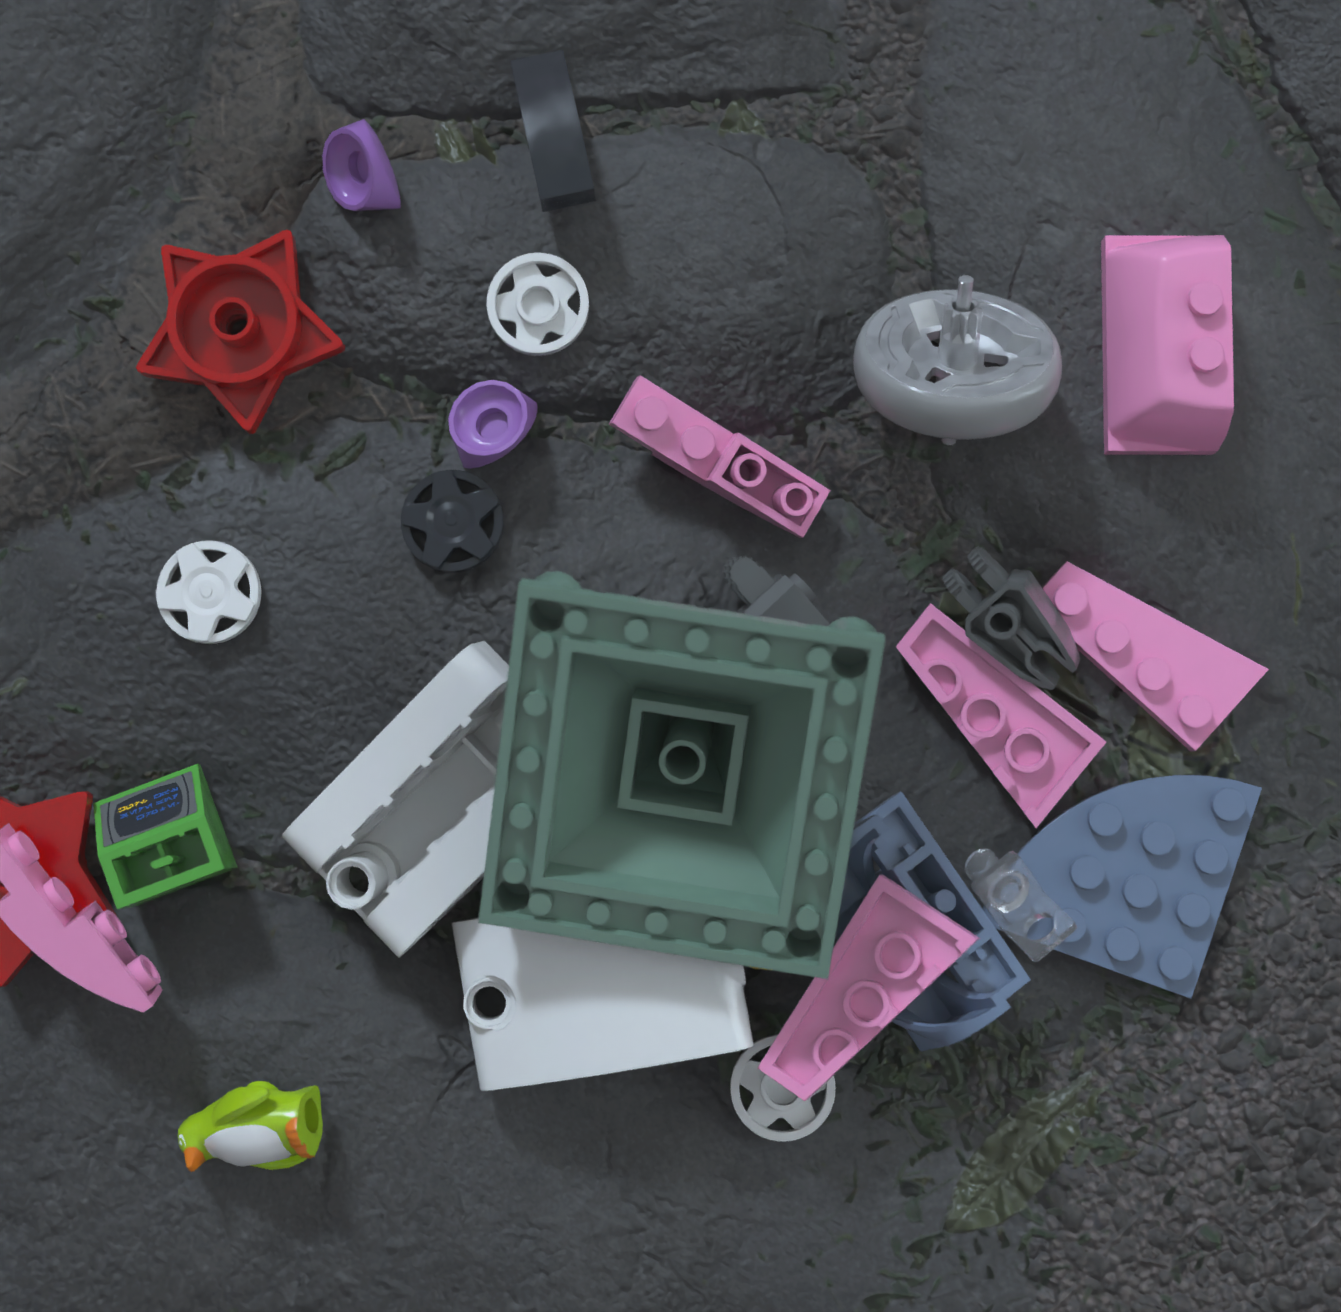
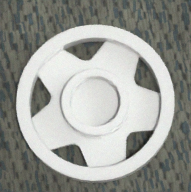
[487,253,589,356]
[156,541,261,644]
[730,1034,836,1141]

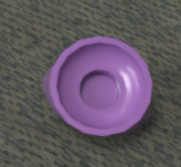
[322,119,401,211]
[448,380,538,469]

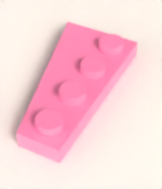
[1042,561,1269,751]
[896,603,1106,828]
[758,875,980,1101]

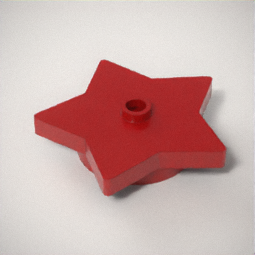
[136,229,346,434]
[0,791,117,988]

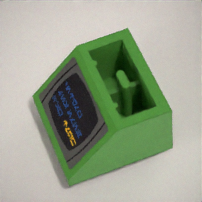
[93,764,238,909]

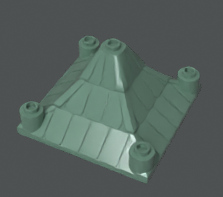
[478,571,885,979]

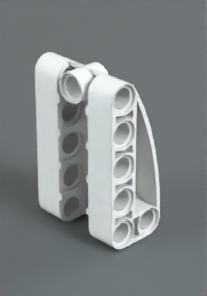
[282,641,509,958]
[451,917,754,1091]

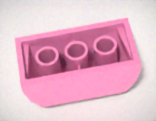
[1101,235,1234,455]

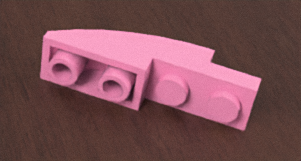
[609,375,831,538]
[0,823,163,1013]

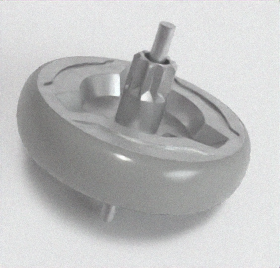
[853,275,1062,445]

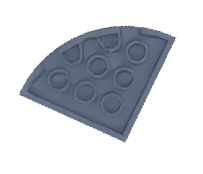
[983,775,1262,998]

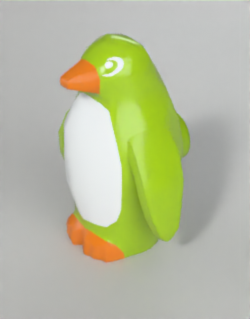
[177,1081,323,1172]

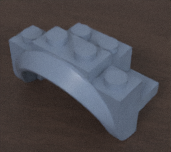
[833,791,1031,1051]

